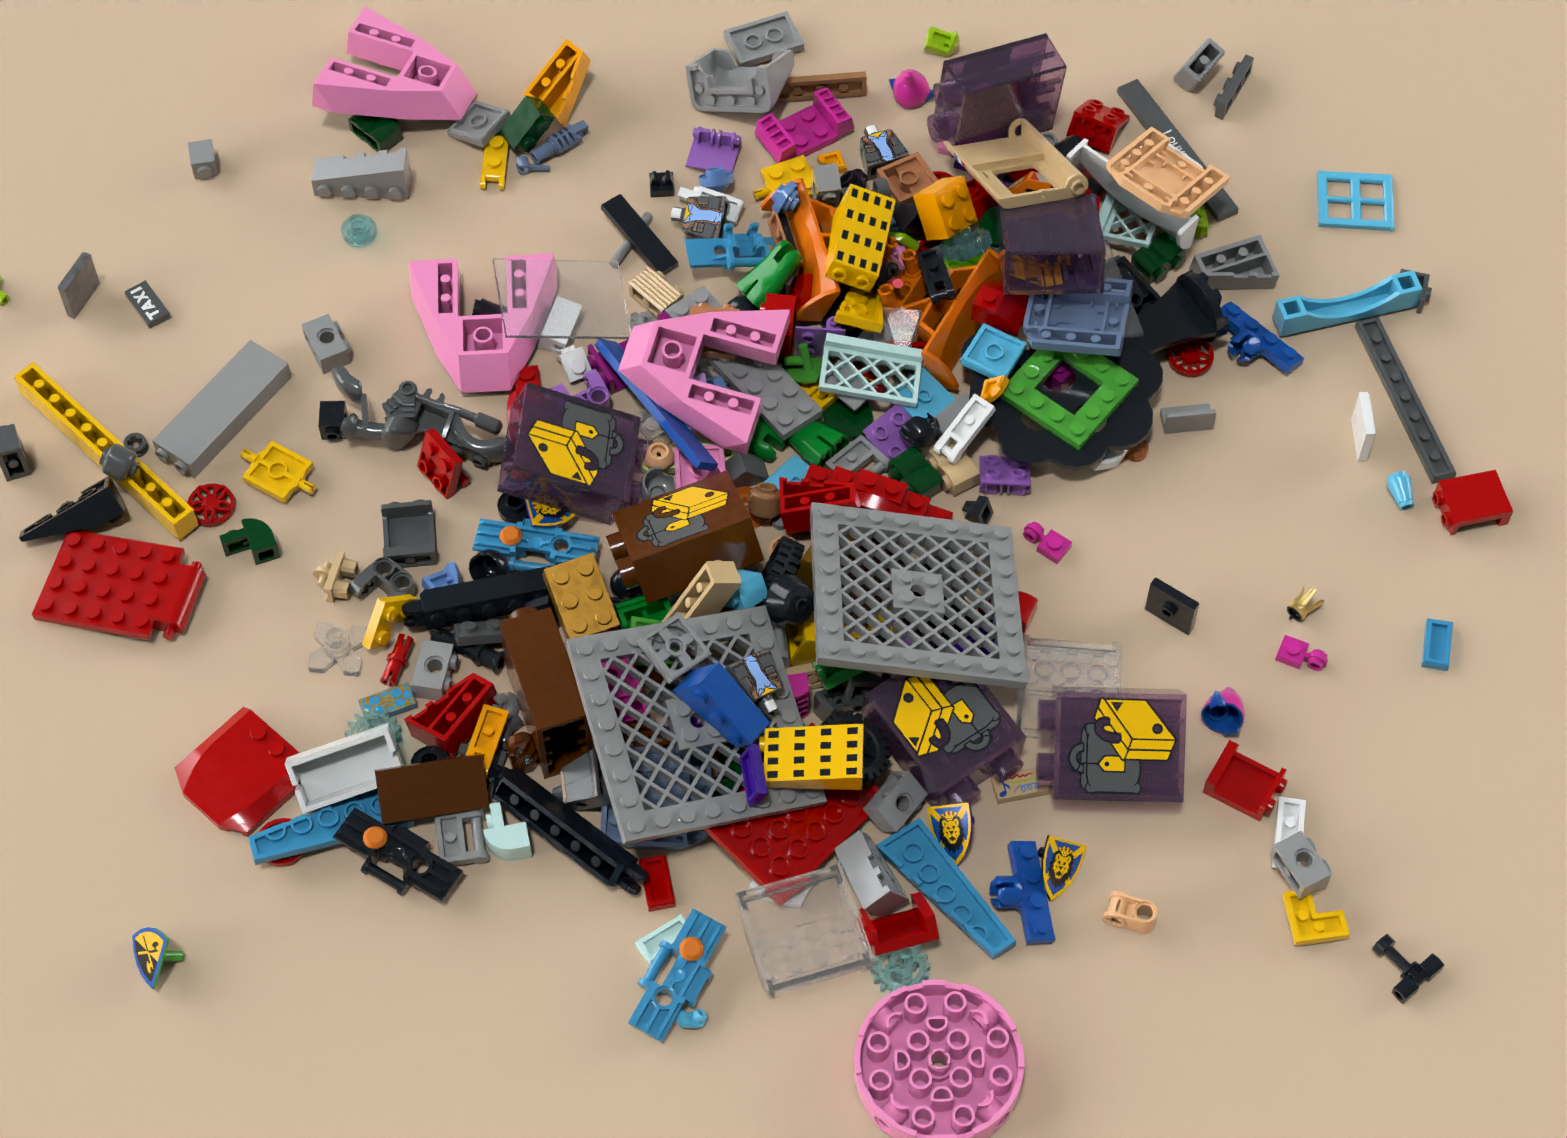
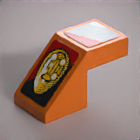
[1007,171,1053,195]

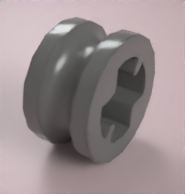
[123,432,148,458]

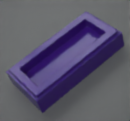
[740,744,768,806]

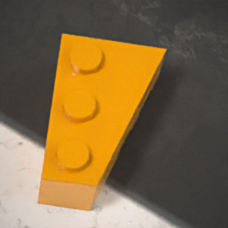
[523,39,591,127]

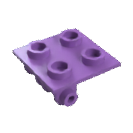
[686,126,742,171]
[796,316,845,360]
[862,404,919,460]
[979,455,1031,495]

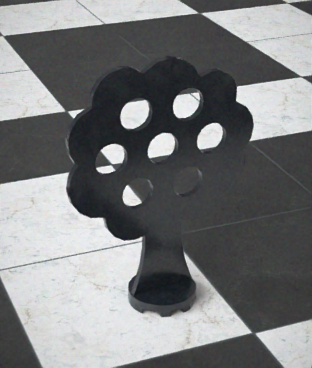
[961,269,1229,471]

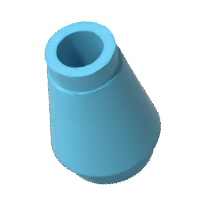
[1386,471,1414,510]

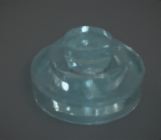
[341,214,377,247]

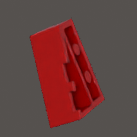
[779,477,861,534]
[404,673,497,758]

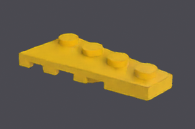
[833,286,884,333]

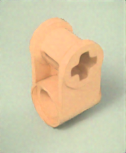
[1102,891,1157,934]

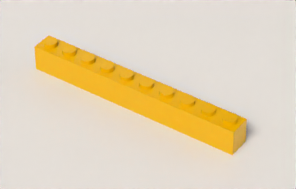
[14,362,198,540]

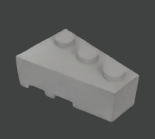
[1189,235,1280,289]
[834,830,909,917]

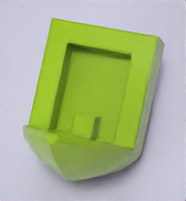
[924,26,959,57]

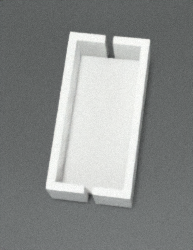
[285,723,404,814]

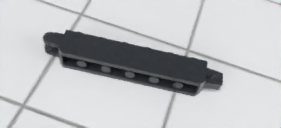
[402,565,554,630]
[487,763,649,895]

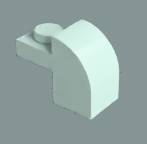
[483,802,532,861]

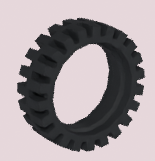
[755,536,805,607]

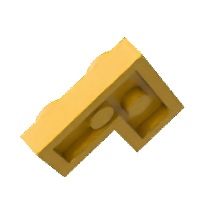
[362,594,417,649]
[1282,891,1350,946]

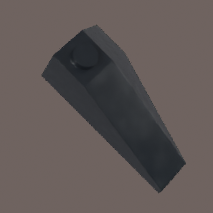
[19,476,125,542]

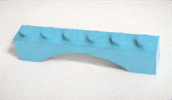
[1272,270,1423,337]

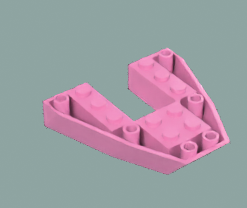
[312,7,477,120]
[409,253,557,393]
[618,310,790,454]

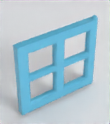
[1317,171,1395,232]

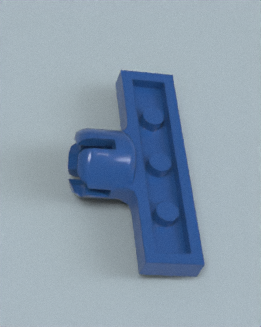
[1221,301,1304,374]
[989,841,1056,944]

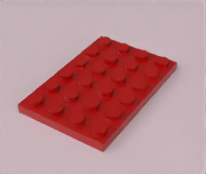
[704,722,879,905]

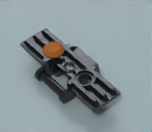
[333,807,463,902]

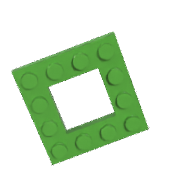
[999,349,1139,450]

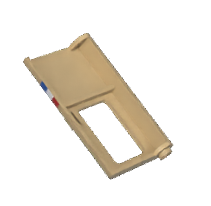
[943,118,1088,209]

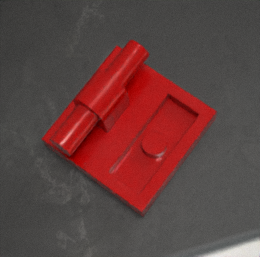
[417,428,470,499]

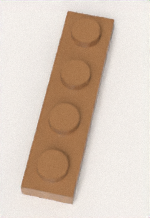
[776,71,867,103]

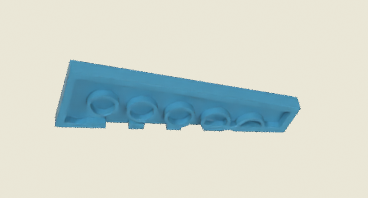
[248,788,414,865]
[876,818,1016,959]

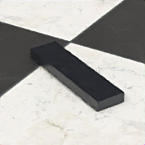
[601,194,678,274]

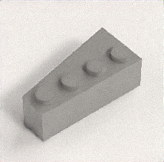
[311,147,412,200]

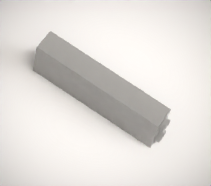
[152,340,291,479]

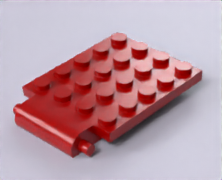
[31,530,206,640]

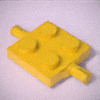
[752,155,813,200]
[240,440,316,504]

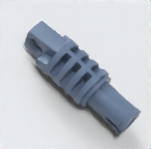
[530,120,589,164]

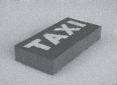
[124,280,171,329]

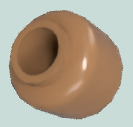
[748,482,780,522]

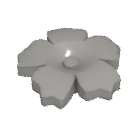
[629,311,657,328]
[492,692,519,719]

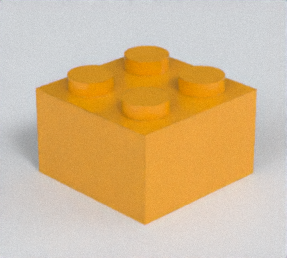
[913,176,978,241]

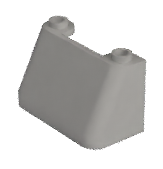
[685,48,794,113]

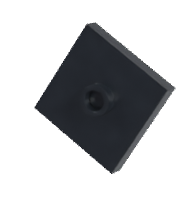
[1145,578,1199,635]

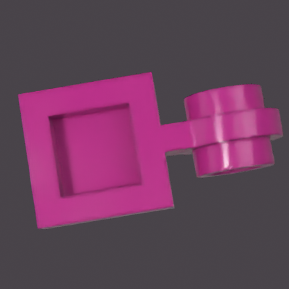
[1023,522,1072,564]
[1275,635,1328,671]

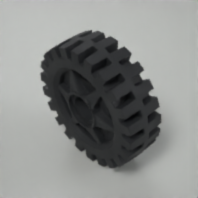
[819,710,891,791]

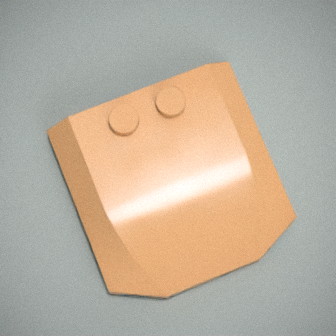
[1106,126,1230,219]

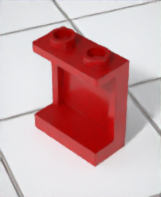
[1433,469,1513,535]
[1203,740,1288,822]
[856,892,939,956]

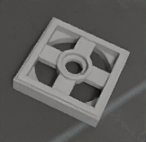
[636,612,712,684]

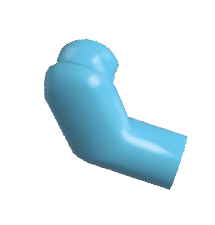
[675,1008,707,1029]

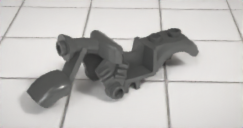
[332,366,514,467]

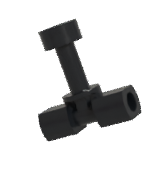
[1372,934,1444,1004]

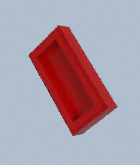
[639,855,675,912]

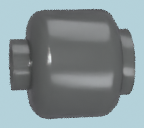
[99,444,140,481]

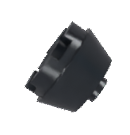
[763,574,814,626]

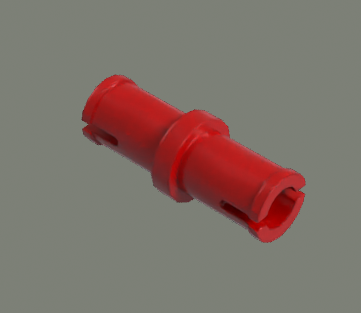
[380,634,414,687]

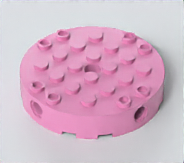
[854,979,1024,1138]

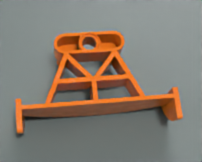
[760,178,898,321]
[878,248,1023,391]

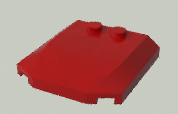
[174,707,301,837]

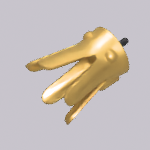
[1287,585,1325,622]

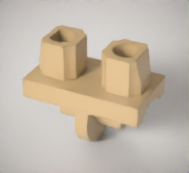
[313,550,359,603]

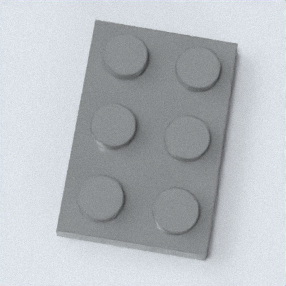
[723,11,804,67]

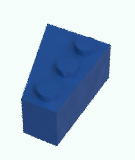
[672,662,770,748]

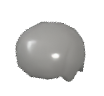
[639,467,676,501]

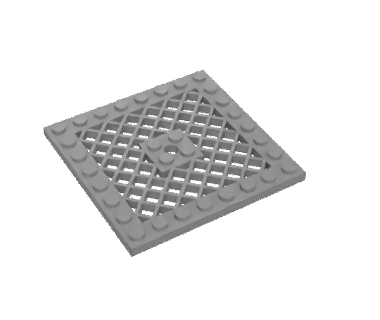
[810,502,1028,689]
[565,605,827,845]

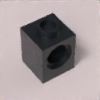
[318,401,348,441]

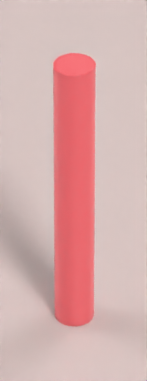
[887,278,903,288]

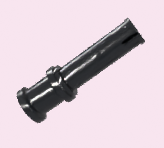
[430,628,506,674]

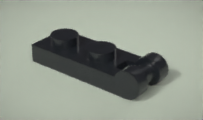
[916,246,957,305]

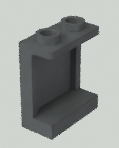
[381,499,437,568]

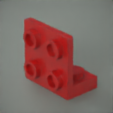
[1066,99,1130,153]

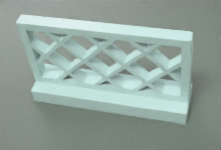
[1093,192,1158,249]
[818,333,923,408]

